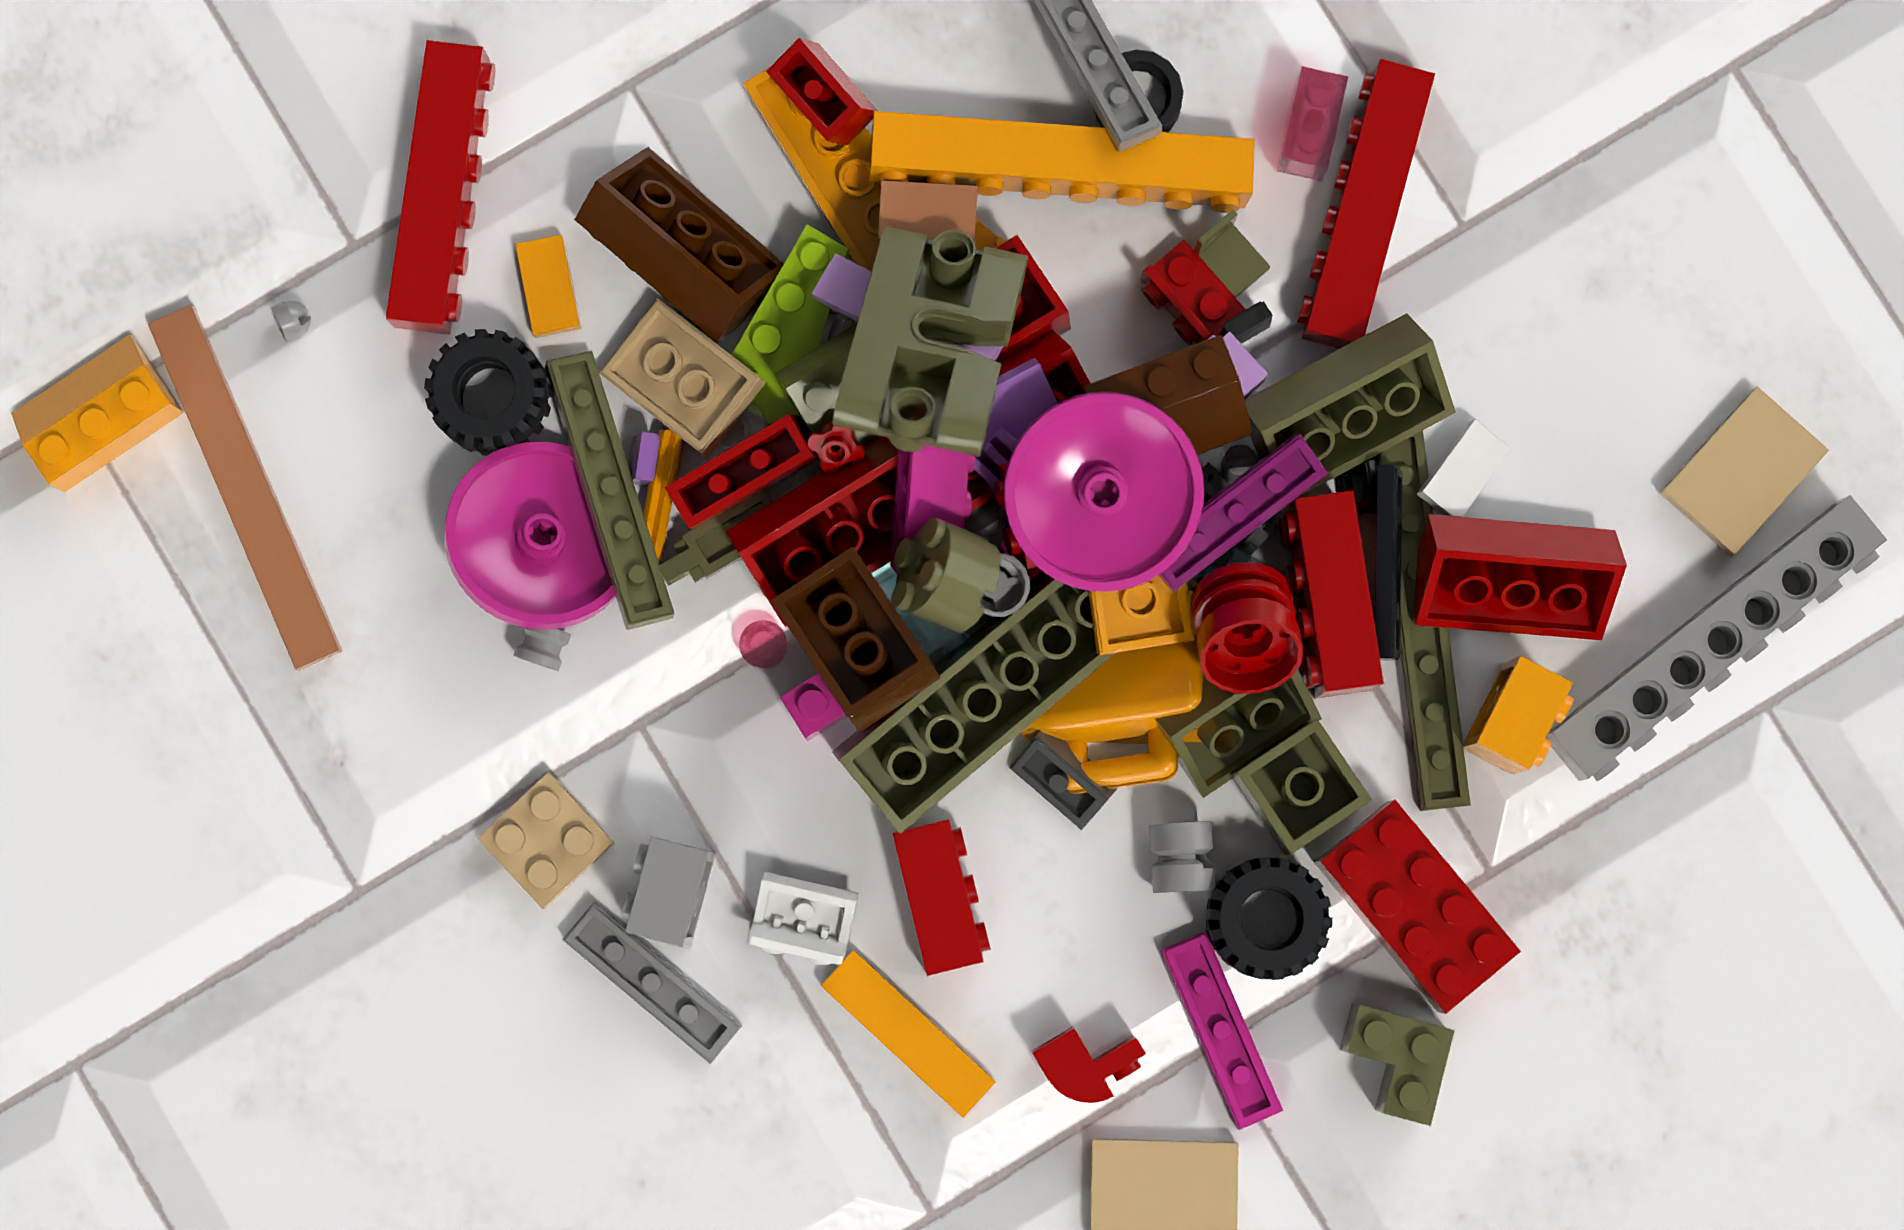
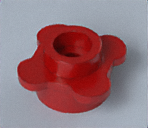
[808,422,865,473]

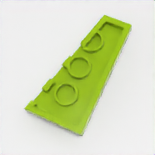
[732,224,850,424]

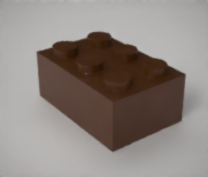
[771,546,941,733]

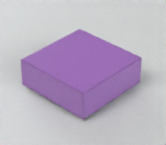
[629,431,660,486]

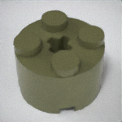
[891,517,1000,633]

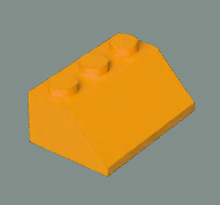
[11,334,184,492]

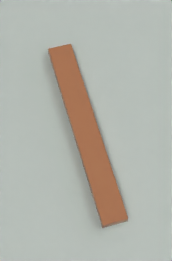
[148,305,342,671]

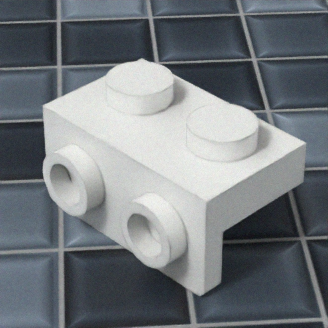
[747,872,859,965]

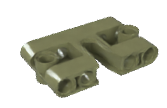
[833,226,1028,457]

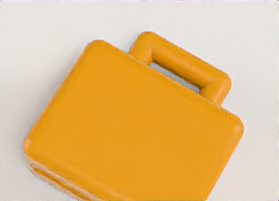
[1021,586,1203,794]

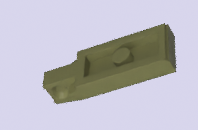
[660,489,773,586]

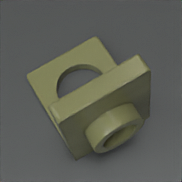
[1194,209,1270,298]

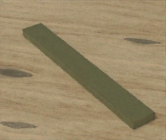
[1376,431,1471,811]

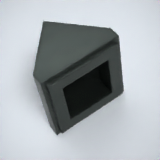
[1337,460,1378,514]

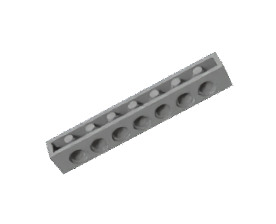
[1546,495,1887,781]

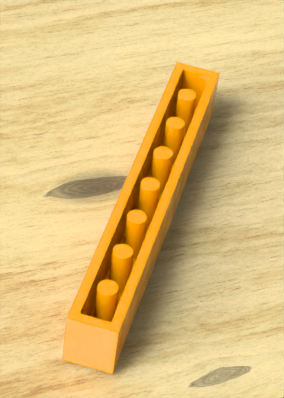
[869,111,1255,213]

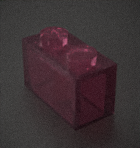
[1276,66,1349,181]

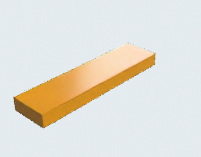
[821,950,996,1118]

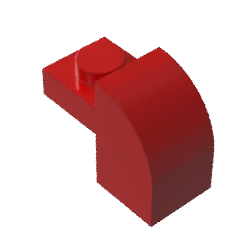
[1031,1026,1146,1103]

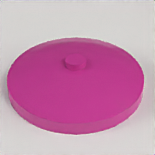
[1004,392,1204,592]
[444,442,616,630]

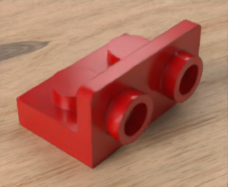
[1140,239,1246,345]

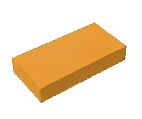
[516,234,582,338]

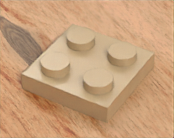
[477,772,615,909]

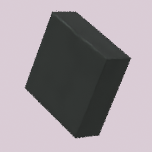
[1222,301,1273,344]

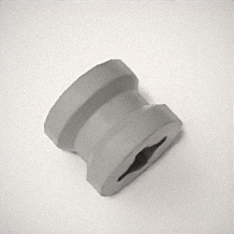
[513,627,571,671]

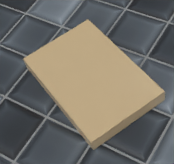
[599,298,766,458]
[1660,386,1829,556]
[1090,1139,1239,1230]

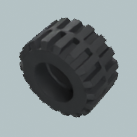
[424,329,552,456]
[1206,857,1333,980]

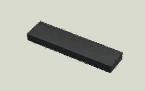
[1375,465,1403,661]

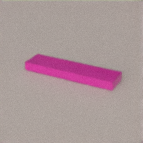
[1161,931,1283,1130]

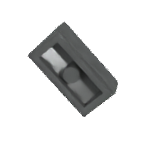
[1009,730,1118,830]

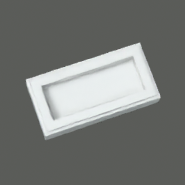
[1417,419,1511,517]

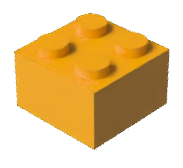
[1463,656,1574,774]

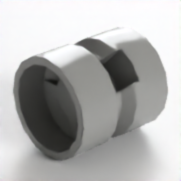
[978,553,1030,617]
[1149,822,1215,893]

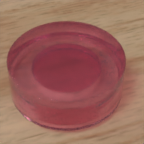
[739,620,788,669]

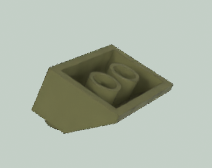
[1155,669,1322,798]

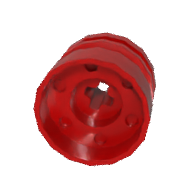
[1191,562,1303,694]

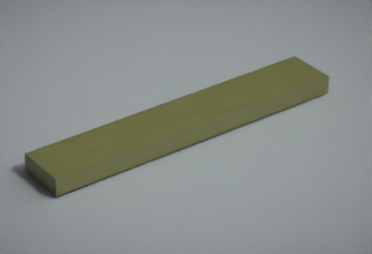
[545,351,675,630]

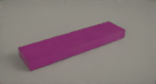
[1159,433,1328,592]

